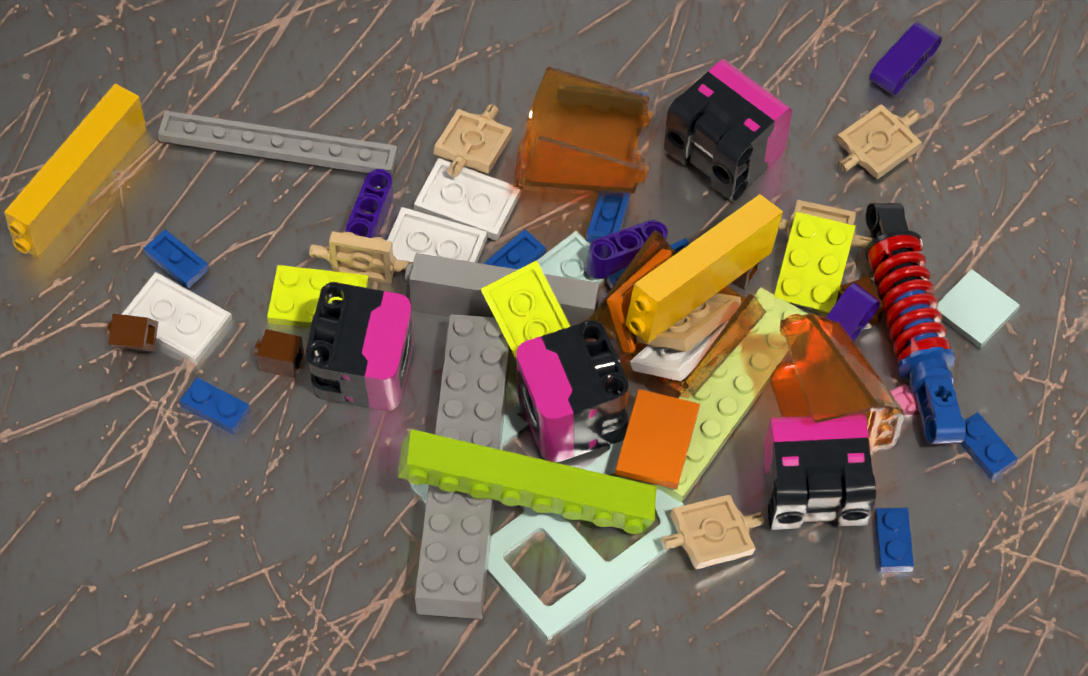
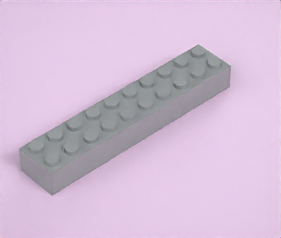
[415,314,511,619]

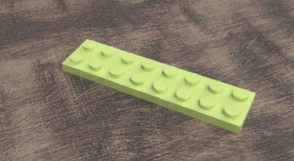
[649,287,813,503]

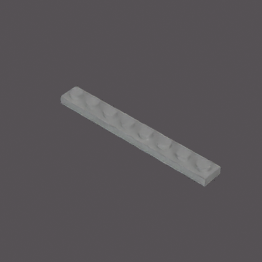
[158,110,398,176]

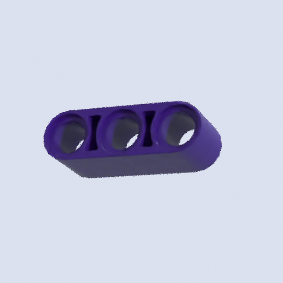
[869,21,942,95]
[345,169,394,238]
[585,220,668,279]
[803,283,880,374]

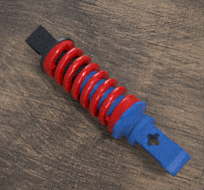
[865,203,966,444]

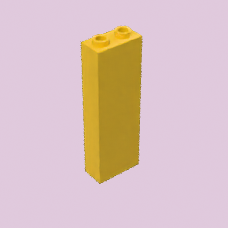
[4,83,146,258]
[625,194,783,344]

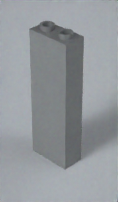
[405,253,600,340]

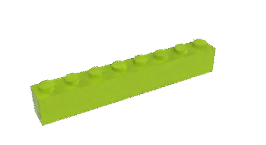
[397,429,657,534]

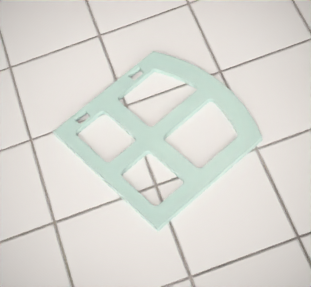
[410,404,684,641]

